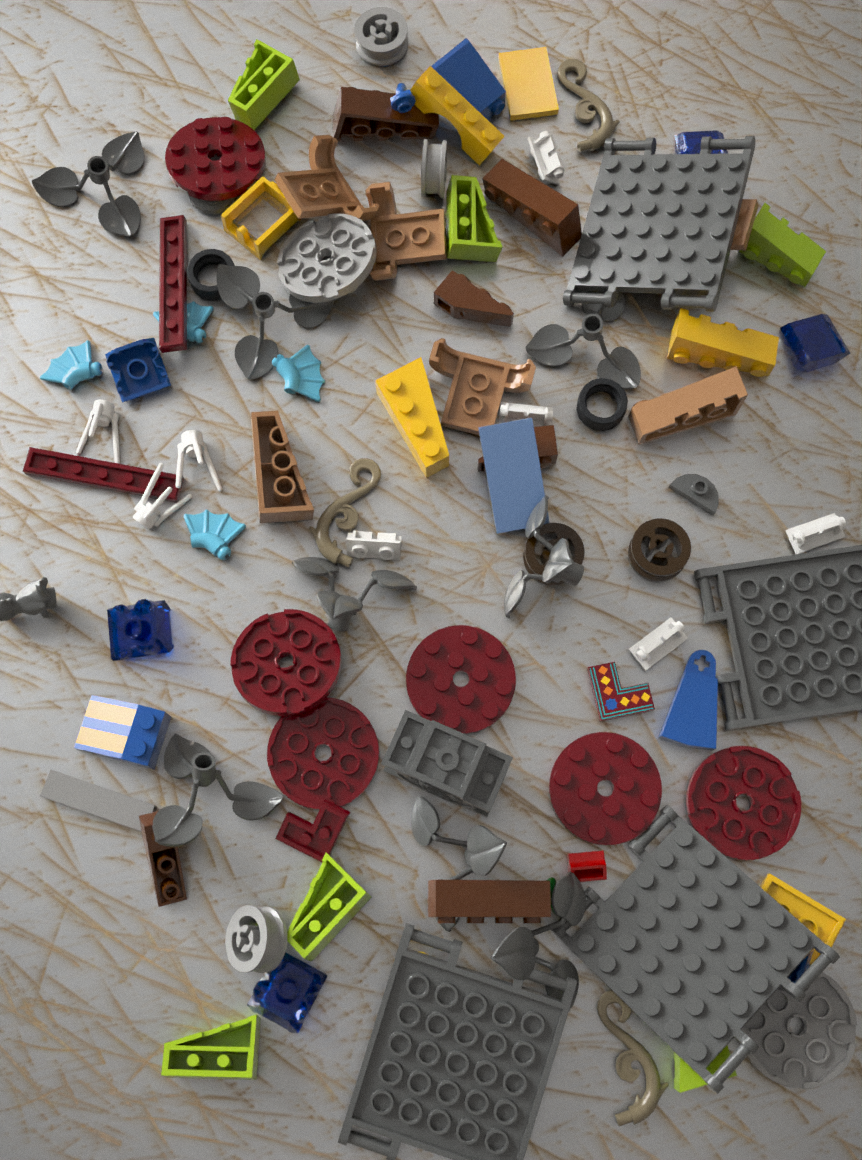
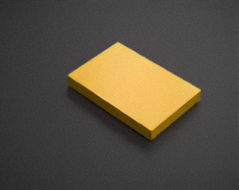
[498,47,559,121]
[760,873,846,966]

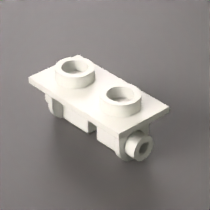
[528,131,565,185]
[499,402,553,427]
[786,513,846,554]
[346,530,402,560]
[629,617,688,671]

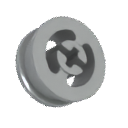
[354,7,408,66]
[421,139,447,198]
[225,905,287,973]

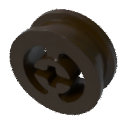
[628,518,691,582]
[523,523,585,586]

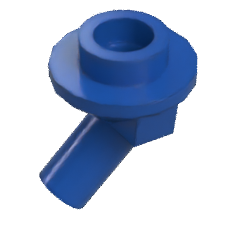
[390,83,416,113]

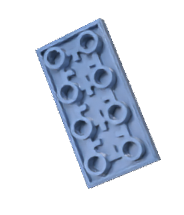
[478,418,550,534]

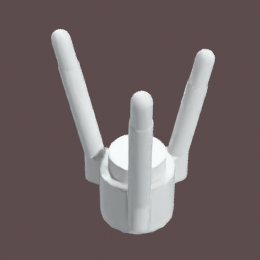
[76,400,120,464]
[176,430,223,492]
[133,463,192,530]

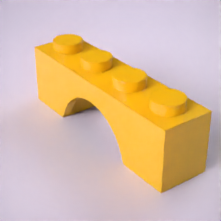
[410,66,505,166]

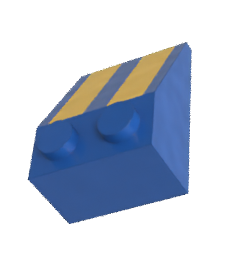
[74,695,171,770]

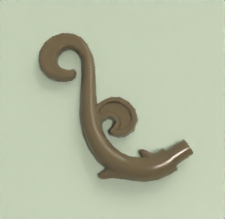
[557,59,620,152]
[309,458,381,568]
[597,990,669,1126]

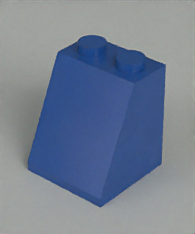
[431,38,506,120]

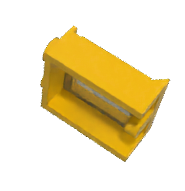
[221,176,301,260]

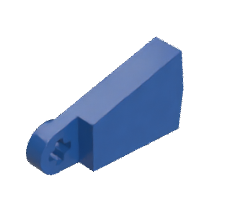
[658,650,718,751]

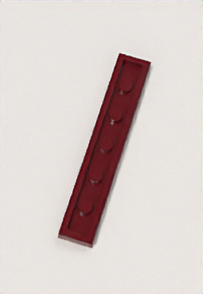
[159,215,187,353]
[23,447,184,503]

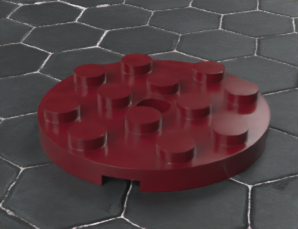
[165,116,266,201]
[230,609,342,716]
[406,625,516,735]
[267,697,379,810]
[549,732,662,846]
[686,746,801,861]

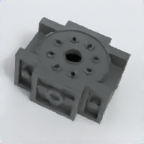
[381,710,513,818]

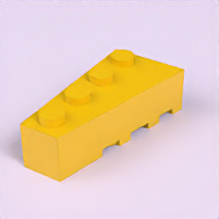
[667,308,779,377]
[375,357,449,478]

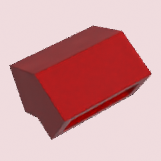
[567,850,607,882]

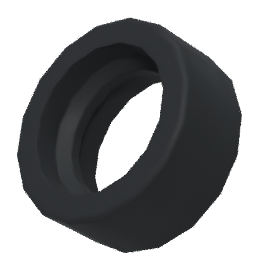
[187,249,235,301]
[576,378,628,431]

